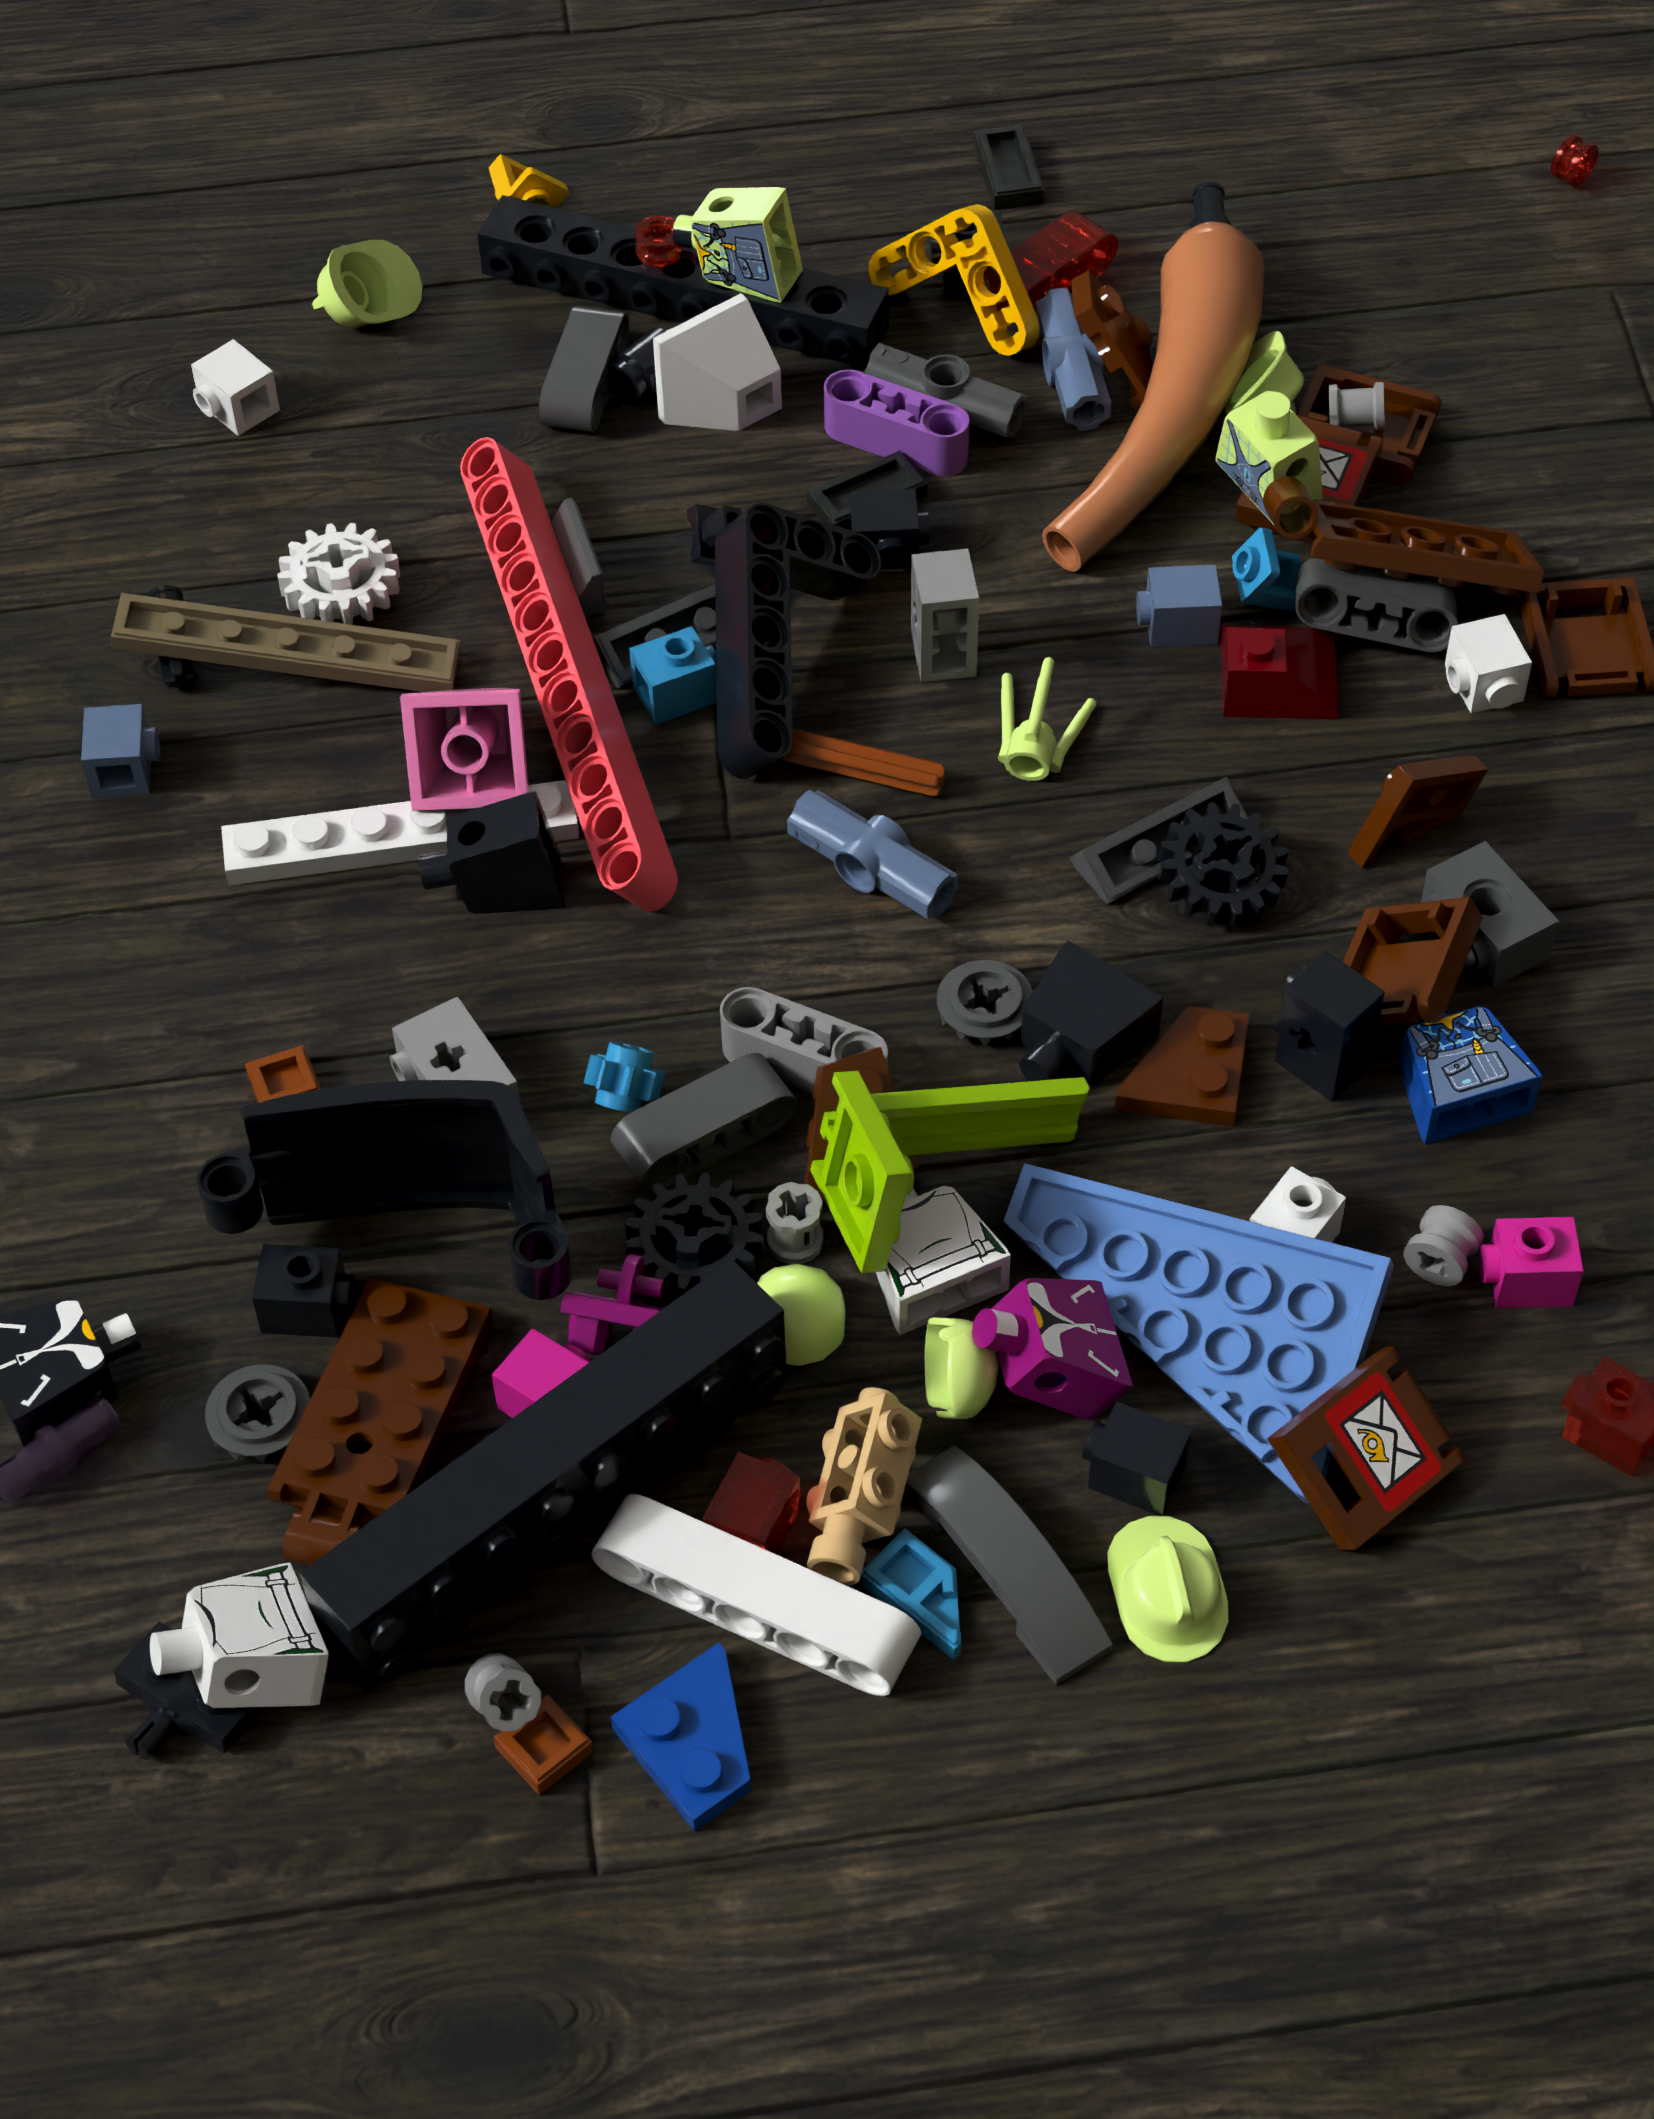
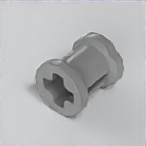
[1329,382,1385,431]
[766,1182,824,1265]
[465,1653,541,1732]

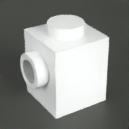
[191,339,280,436]
[1445,614,1532,714]
[1250,1166,1346,1243]

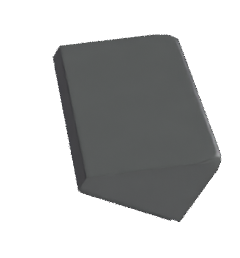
[551,498,606,617]

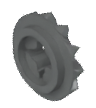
[936,960,1033,1047]
[205,1364,310,1463]

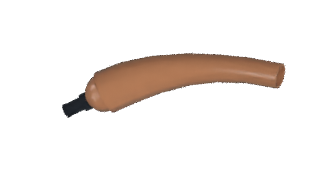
[1042,181,1265,572]

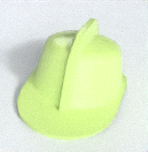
[312,240,423,328]
[1224,331,1305,415]
[1107,1516,1229,1663]

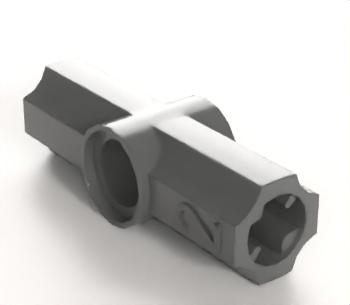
[864,343,1028,439]

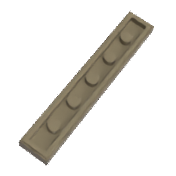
[111,593,460,692]

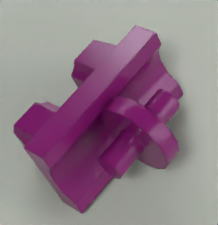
[560,1254,665,1355]

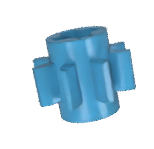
[583,1041,666,1113]

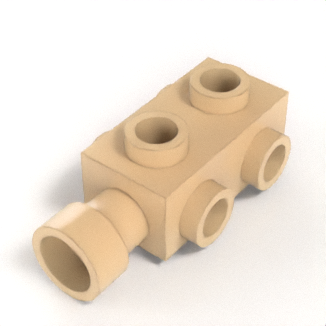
[807,1387,922,1586]

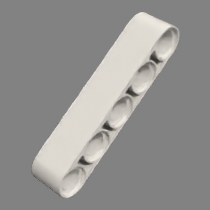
[591,1494,921,1696]

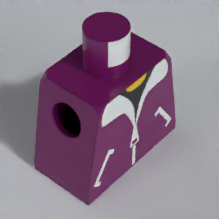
[972,1278,1133,1421]

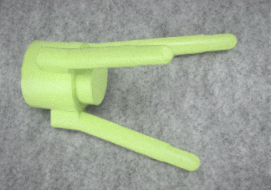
[998,657,1096,781]

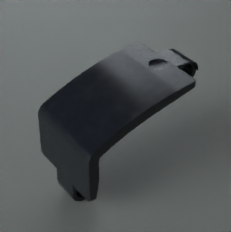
[197,1080,572,1300]

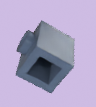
[1136,565,1222,648]
[81,704,160,798]

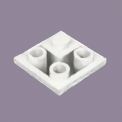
[653,293,782,431]

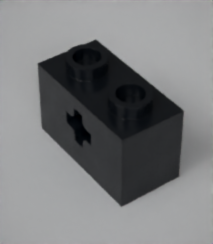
[1275,950,1385,1102]

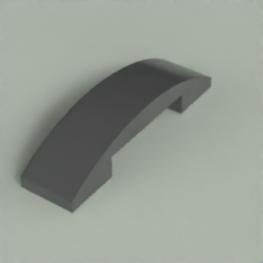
[904,1446,1113,1686]

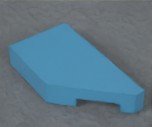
[860,1528,961,1660]

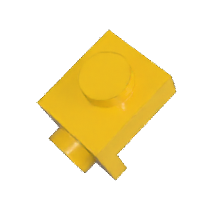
[489,154,569,208]

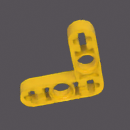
[868,204,1040,356]

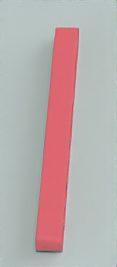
[460,437,678,912]

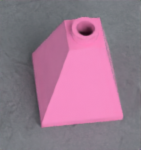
[400,688,529,811]

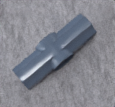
[1036,288,1111,431]
[787,790,959,919]

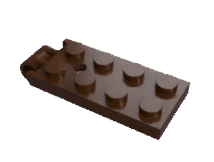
[1263,477,1545,596]
[267,1278,492,1566]

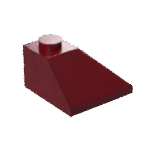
[1220,625,1339,719]

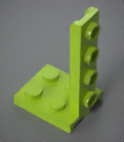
[810,1071,1090,1273]

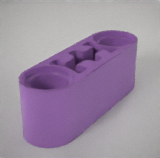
[824,370,969,477]

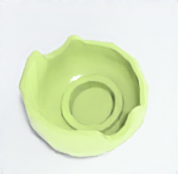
[757,1264,846,1366]
[925,1317,999,1419]

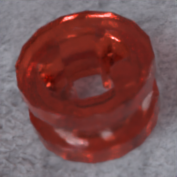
[1550,134,1599,187]
[635,215,682,267]

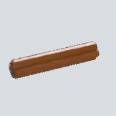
[780,728,946,797]

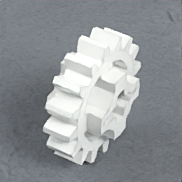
[277,523,401,625]

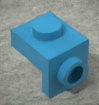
[1232,527,1301,613]

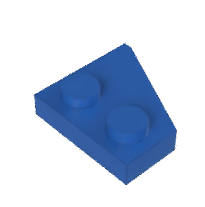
[611,1642,751,1832]

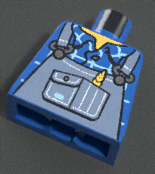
[1399,1006,1542,1145]

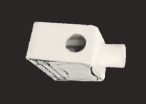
[876,1186,1011,1336]
[150,1563,329,1708]

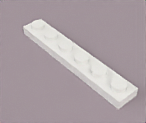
[221,780,579,886]

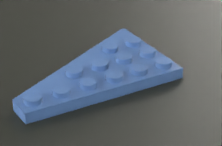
[1004,1163,1394,1504]

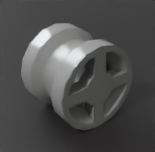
[1403,1205,1484,1287]

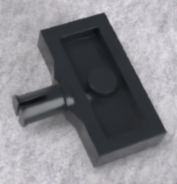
[114,1621,266,1760]

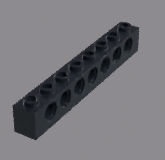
[477,195,889,368]

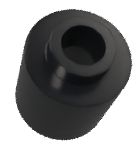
[609,328,666,403]

